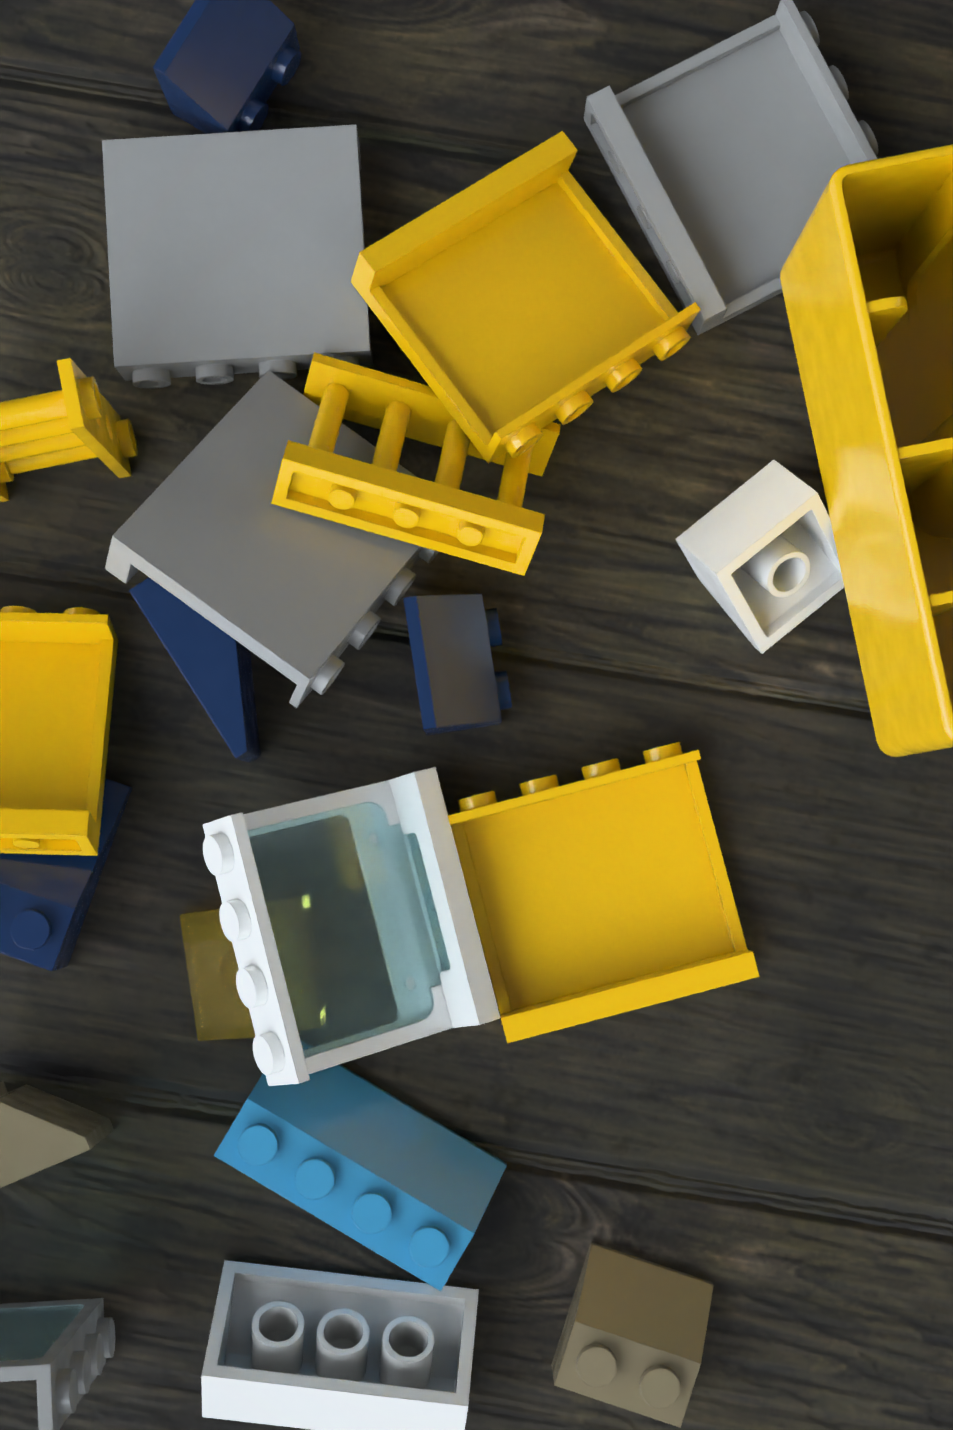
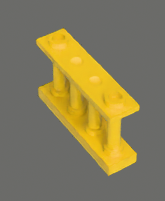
[271,352,561,576]
[0,358,138,503]

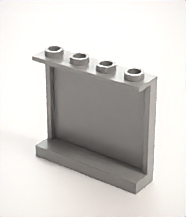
[584,0,878,335]
[102,124,373,388]
[105,370,439,708]

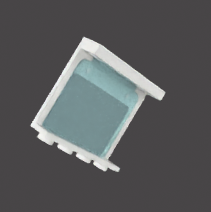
[203,767,500,1086]

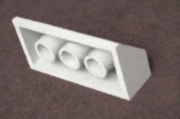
[201,1260,479,1430]

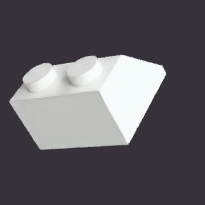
[676,460,844,654]

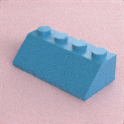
[214,1041,507,1291]

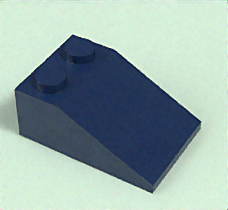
[129,578,261,763]
[0,778,133,971]

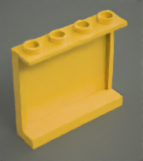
[351,131,701,464]
[0,606,118,856]
[448,742,760,1043]

